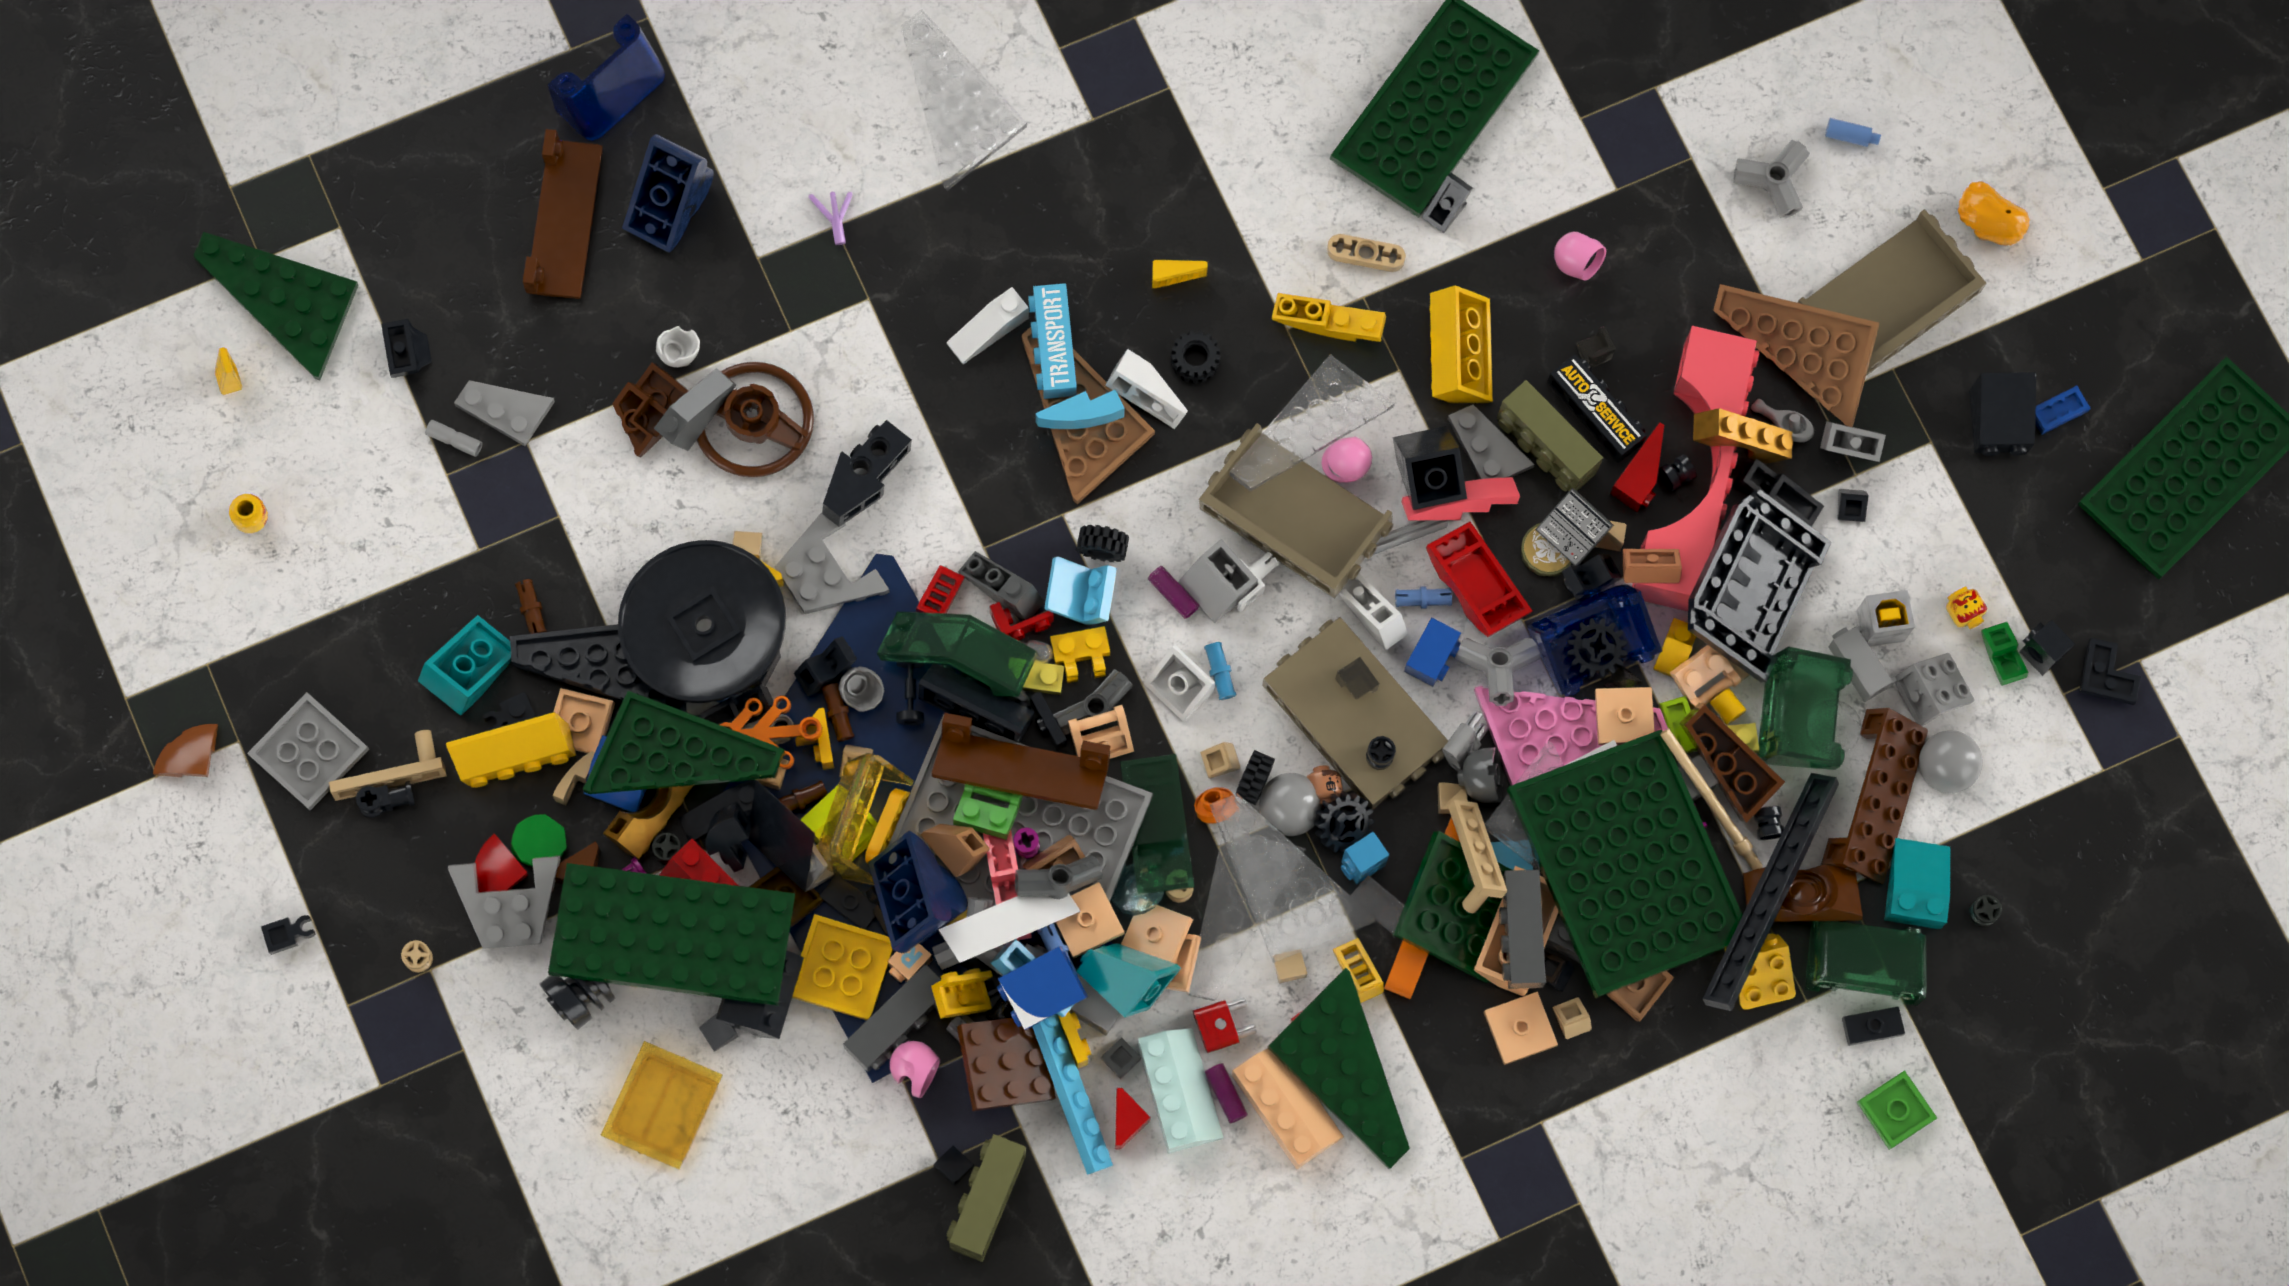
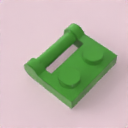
[953,784,1023,840]

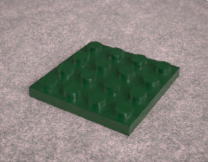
[1393,831,1512,983]

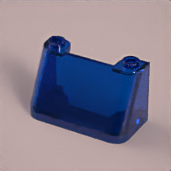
[548,14,665,140]
[1527,584,1662,696]

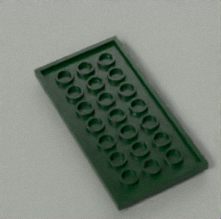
[1330,0,1540,218]
[2078,356,2289,580]
[548,863,795,1006]

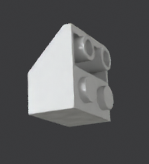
[1178,539,1258,623]

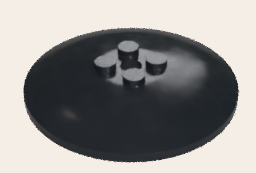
[618,540,786,703]

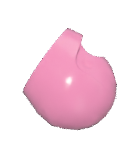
[1554,232,1606,280]
[1322,436,1372,483]
[890,1041,940,1098]

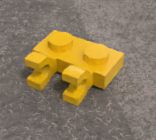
[1050,626,1110,683]

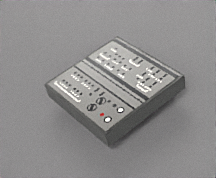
[1535,488,1614,566]

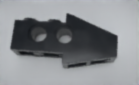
[822,420,912,527]

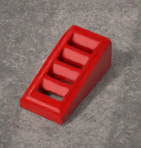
[916,565,965,626]

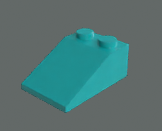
[418,615,512,716]
[1884,838,1950,929]

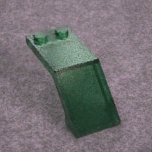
[877,611,1038,697]
[1120,754,1194,895]

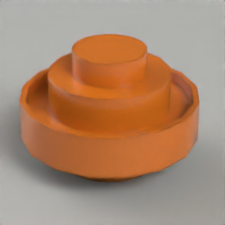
[1194,787,1237,824]

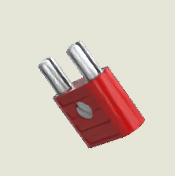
[1193,997,1257,1053]

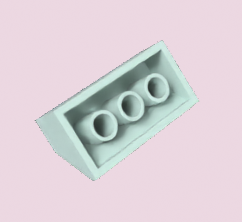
[1138,1028,1223,1154]

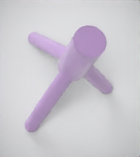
[809,191,852,245]

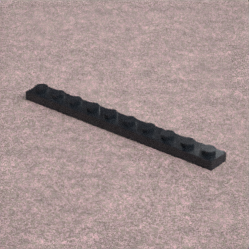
[1703,773,1839,1011]

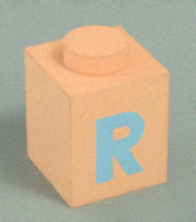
[888,944,933,983]

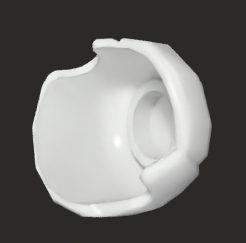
[656,326,700,368]

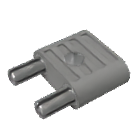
[1442,711,1489,771]

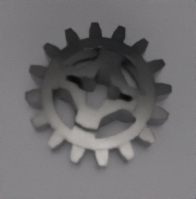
[1567,618,1627,679]
[1314,791,1375,853]

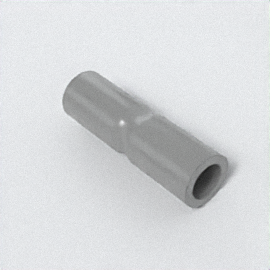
[425,420,483,457]

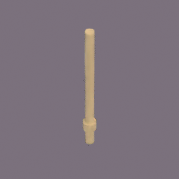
[1660,728,1763,870]

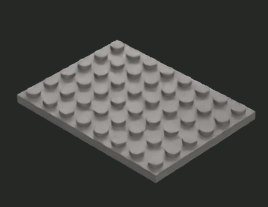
[888,714,1153,940]

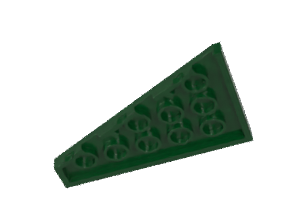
[193,232,359,381]
[583,691,785,794]
[1267,968,1410,1169]

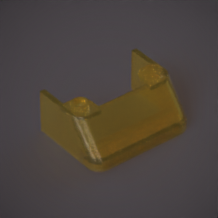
[816,753,914,885]

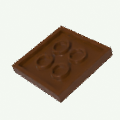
[957,1018,1056,1111]

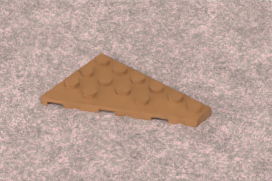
[1713,284,1880,427]
[1022,327,1155,504]

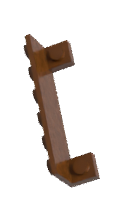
[523,129,603,299]
[1821,708,1928,884]
[932,713,1111,810]

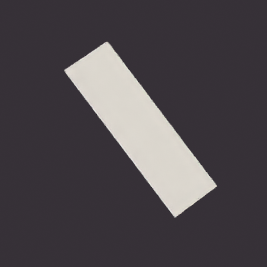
[938,880,1081,963]

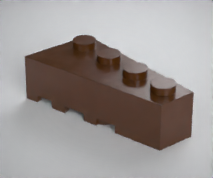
[1680,703,1785,823]

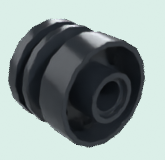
[539,975,616,1030]

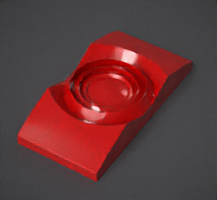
[1426,521,1532,637]

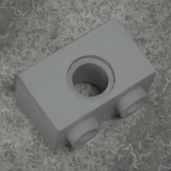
[1820,421,1886,462]

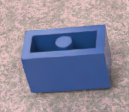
[1404,617,1461,687]

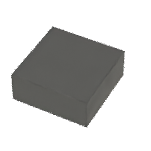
[1101,1037,1141,1079]

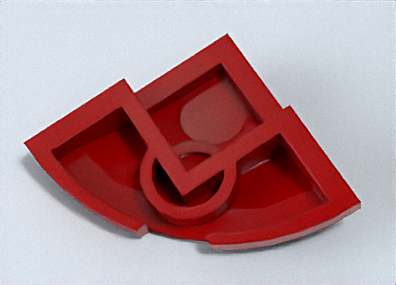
[475,834,528,892]

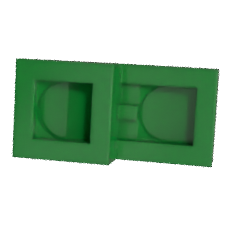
[1981,622,2029,686]

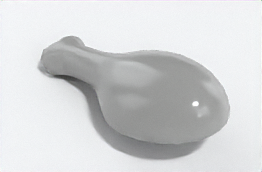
[1751,399,1814,442]

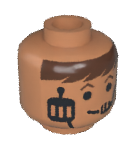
[1307,765,1343,809]

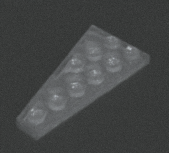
[1229,354,1395,492]
[1187,830,1306,1001]

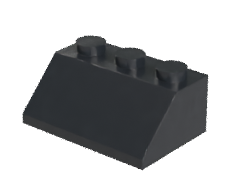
[716,950,804,1039]

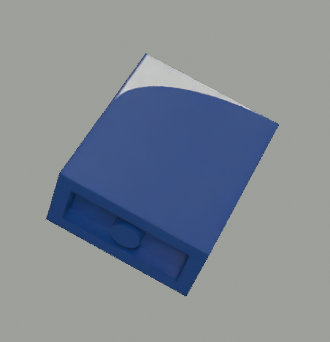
[997,946,1088,1030]

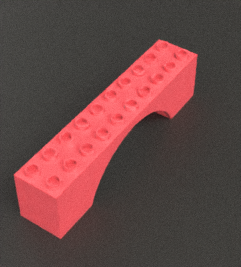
[1630,326,1759,612]

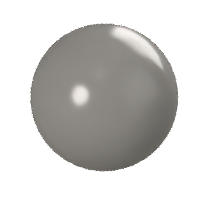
[1919,731,1983,793]
[1259,773,1322,836]

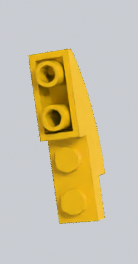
[1272,293,1386,342]

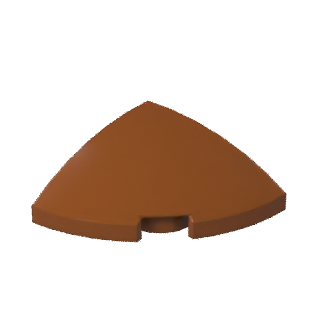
[153,724,218,778]

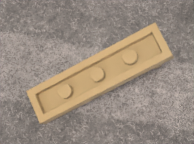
[329,730,447,801]
[1448,799,1507,913]

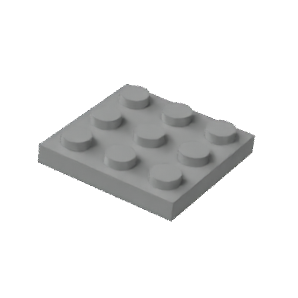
[247,692,369,810]

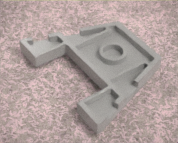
[775,512,890,614]
[448,856,560,949]

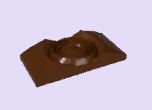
[1743,864,1863,922]

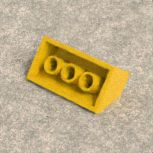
[1430,285,1493,403]
[446,712,576,788]

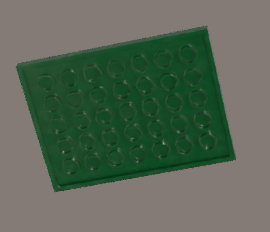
[1507,729,1743,998]

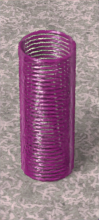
[1148,566,1199,619]
[1205,1063,1248,1124]

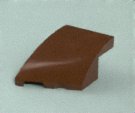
[612,362,689,457]

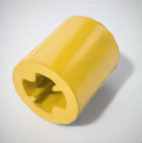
[1710,688,1746,725]

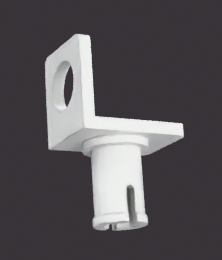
[1237,552,1279,612]

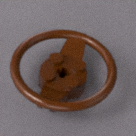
[697,362,814,477]

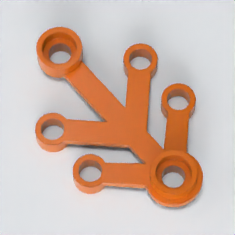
[720,696,823,769]

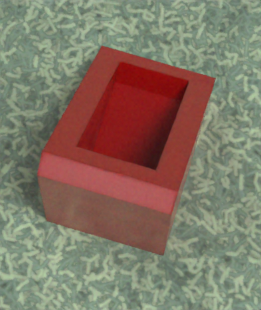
[1115,1088,1151,1150]

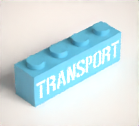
[1028,283,1077,399]

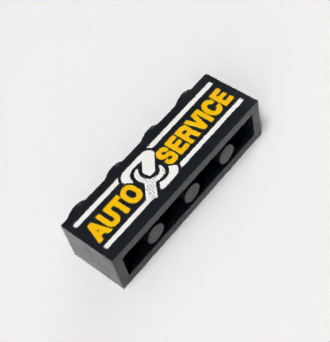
[1547,354,1647,463]

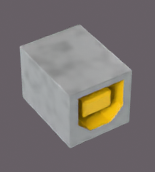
[1856,590,1915,646]

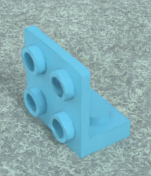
[1045,557,1117,626]

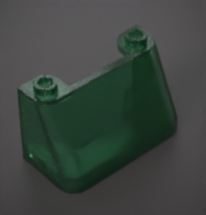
[1757,646,1853,770]
[1805,921,1927,1006]

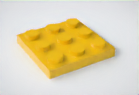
[792,914,893,1021]

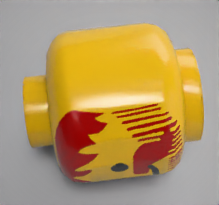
[229,494,268,533]
[1946,587,1988,630]

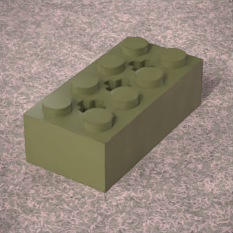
[1497,380,1603,492]
[946,1134,1026,1262]

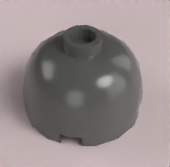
[1458,747,1504,803]

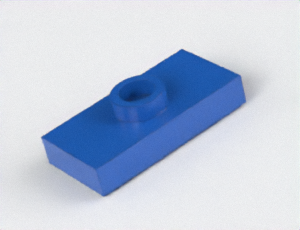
[2035,386,2091,435]

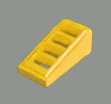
[1152,260,1208,288]
[215,347,243,395]
[1333,938,1384,1003]

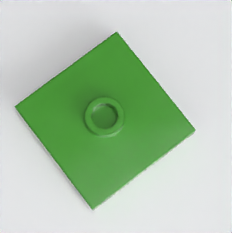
[1857,1070,1937,1150]

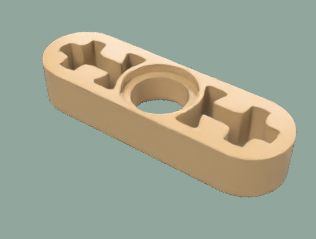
[1327,234,1406,272]

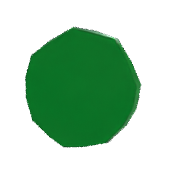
[511,814,567,867]

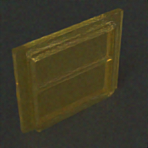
[601,1041,723,1170]

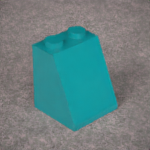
[1076,943,1181,1018]

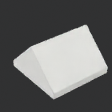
[1144,645,1215,722]

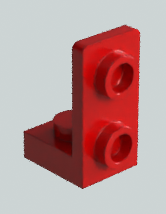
[989,602,1054,643]

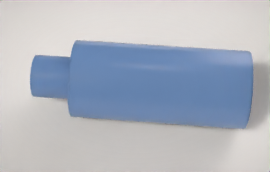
[1825,118,1881,147]

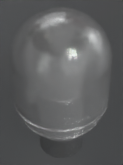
[1014,640,1053,664]

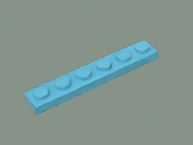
[1033,1014,1113,1175]

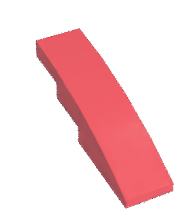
[1401,477,1520,520]
[983,830,1032,940]

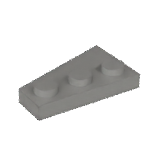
[454,380,555,446]
[1448,405,1534,479]

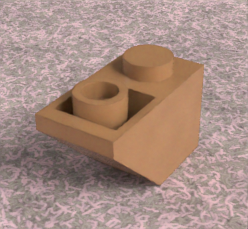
[921,824,990,877]

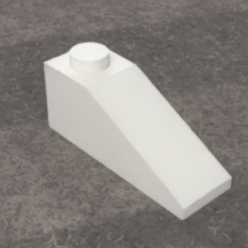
[947,287,1029,364]
[1105,349,1188,429]
[1339,573,1408,650]

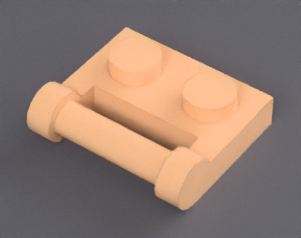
[1670,645,1741,710]
[1068,705,1134,759]

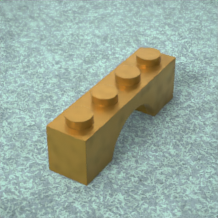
[1693,408,1793,464]
[603,785,694,859]

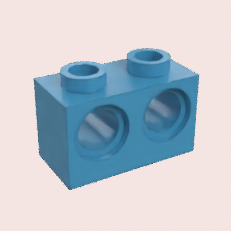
[1341,832,1389,884]

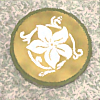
[1521,523,1572,577]

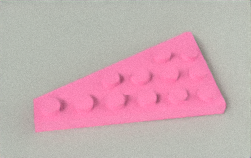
[1474,686,1668,785]

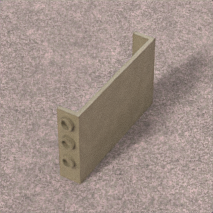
[1797,209,1987,376]
[1199,423,1394,599]
[1262,617,1448,809]

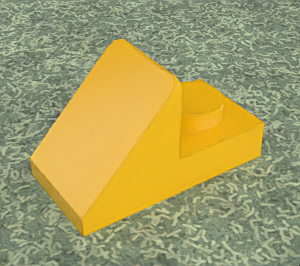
[1653,618,1696,678]
[795,708,834,770]

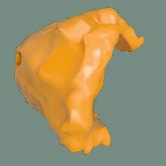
[1958,181,2030,246]

